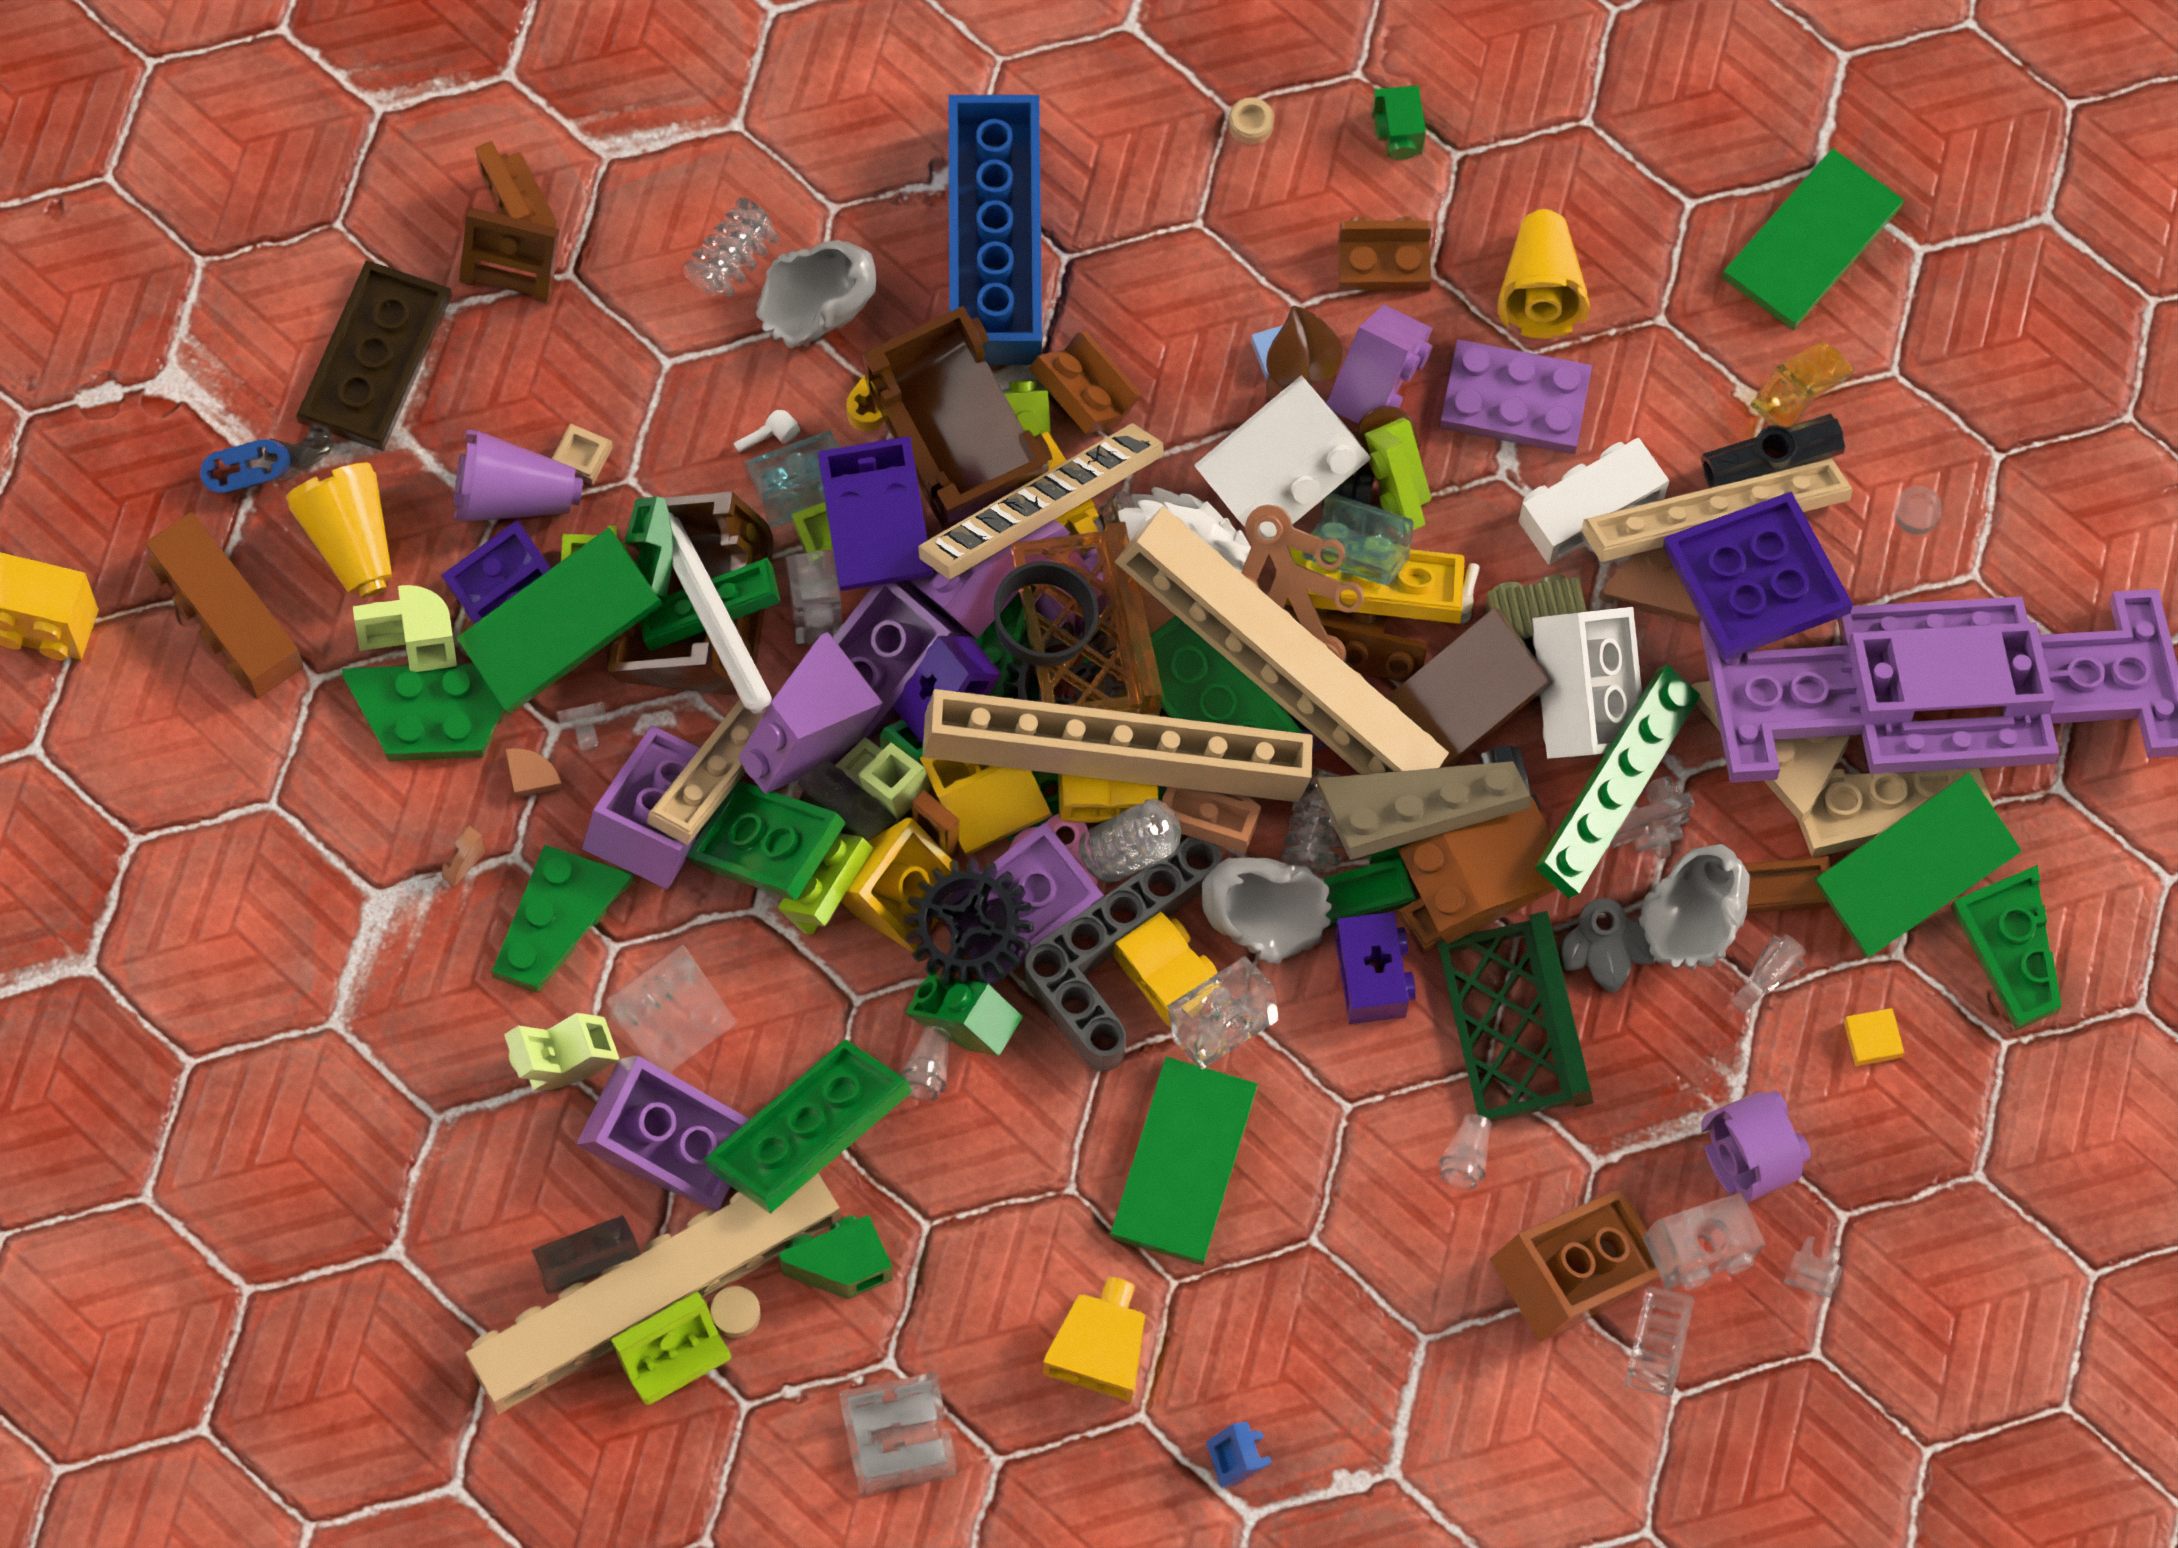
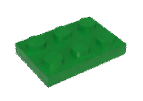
[686,780,846,901]

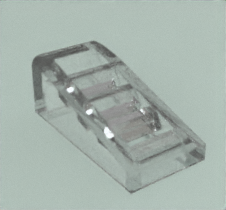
[1625,1285,1695,1396]

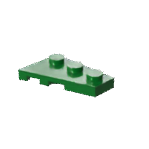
[1951,865,2062,1030]

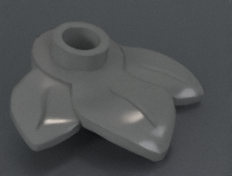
[1561,898,1655,993]

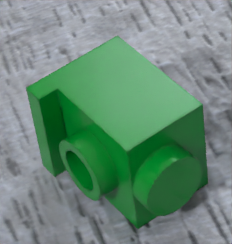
[1371,85,1426,160]

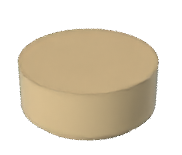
[1228,98,1274,145]
[711,1286,760,1338]

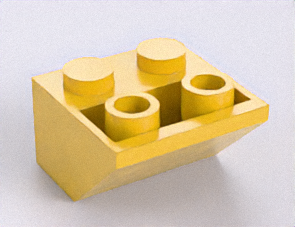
[920,757,1052,856]

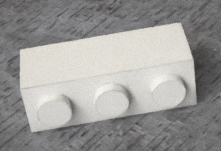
[1518,437,1669,565]

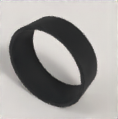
[994,561,1099,666]

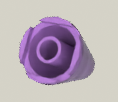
[453,429,583,522]

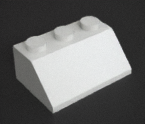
[1194,375,1371,537]
[1532,607,1642,759]

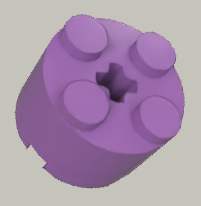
[1701,1091,1811,1203]

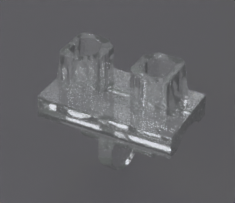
[1609,776,1695,860]

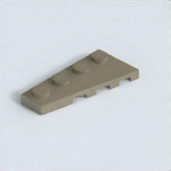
[1317,761,1531,860]

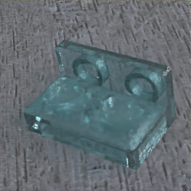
[744,430,840,527]
[1302,493,1414,586]

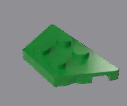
[342,663,506,761]

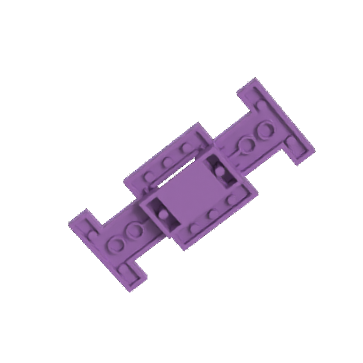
[1699,589,2178,783]

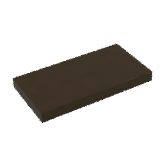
[296,260,452,451]

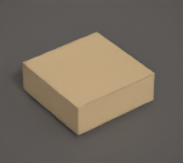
[552,424,613,486]

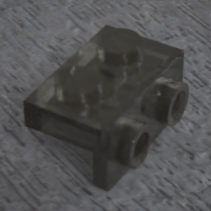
[798,759,897,842]
[531,1215,641,1294]

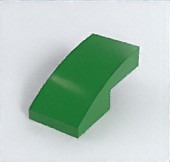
[624,496,673,598]

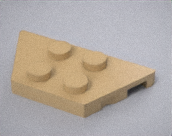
[1691,681,1850,823]

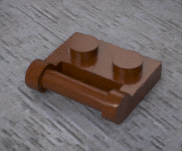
[459,208,560,304]

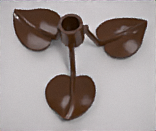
[1266,306,1422,478]

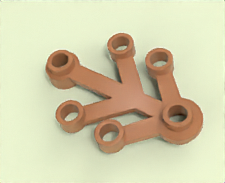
[1241,504,1364,662]

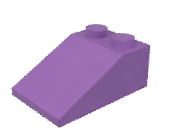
[908,520,1070,639]
[833,580,970,740]
[582,725,709,889]
[576,1056,750,1211]

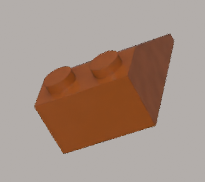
[1398,797,1558,945]
[1490,1188,1672,1342]

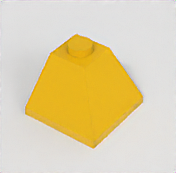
[841,818,963,952]

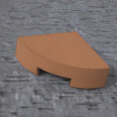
[506,748,562,798]
[442,826,486,887]

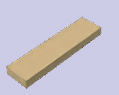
[647,699,767,845]

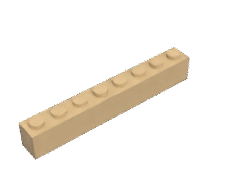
[1115,506,1449,775]
[922,689,1313,802]
[466,1173,840,1415]

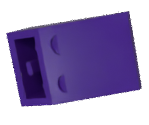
[817,436,933,591]

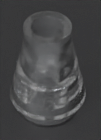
[900,1026,951,1101]
[1439,1114,1492,1189]

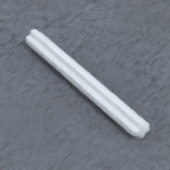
[669,512,772,714]

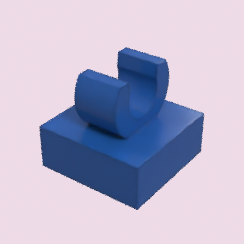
[1206,1422,1272,1488]

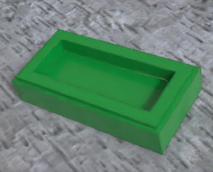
[1324,857,1416,930]

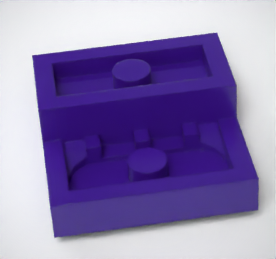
[441,520,552,624]

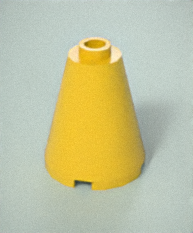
[1498,209,1590,339]
[286,463,392,599]

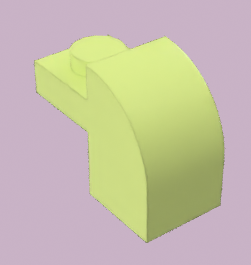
[353,585,457,672]
[832,737,931,824]
[504,1013,619,1091]

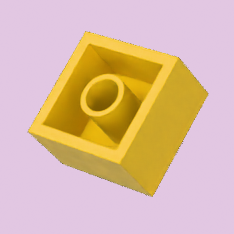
[0,552,99,661]

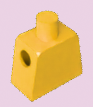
[1043,1277,1145,1403]

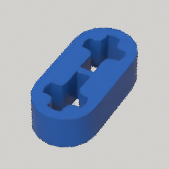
[200,439,290,494]

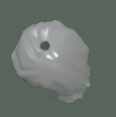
[756,240,876,349]
[1639,844,1750,971]
[1202,857,1332,965]

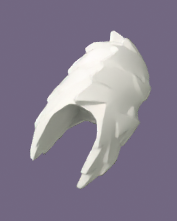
[1118,487,1259,578]

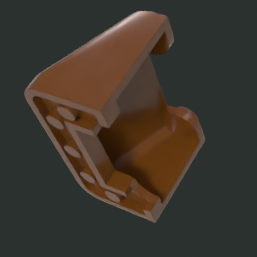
[863,306,1052,531]
[607,491,774,695]

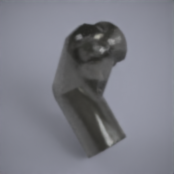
[264,425,333,469]

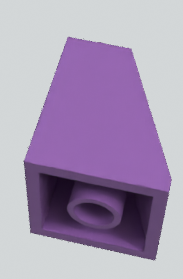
[738,632,883,794]

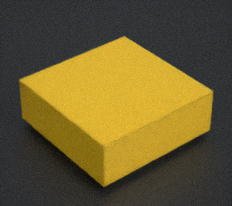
[1844,1008,1904,1067]

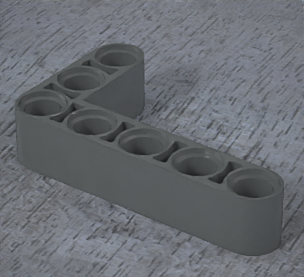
[1025,837,1221,1071]

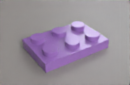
[1440,339,1592,454]
[940,822,1104,986]

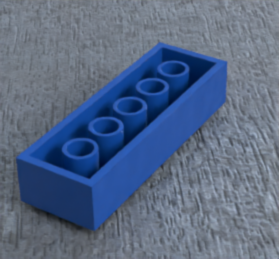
[948,95,1042,365]

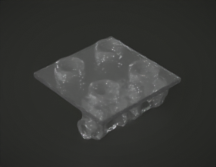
[605,944,737,1073]

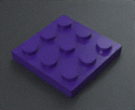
[1663,491,1853,660]

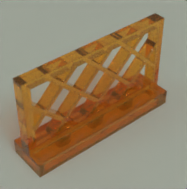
[1011,521,1163,714]

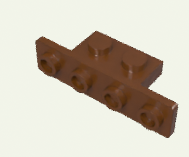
[1287,607,1428,682]

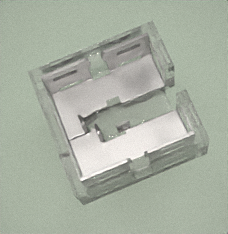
[839,1372,957,1497]

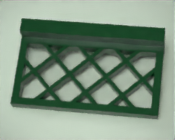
[1437,910,1594,1125]

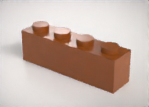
[145,512,304,699]

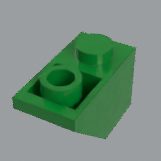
[905,975,1023,1056]
[778,1214,893,1299]

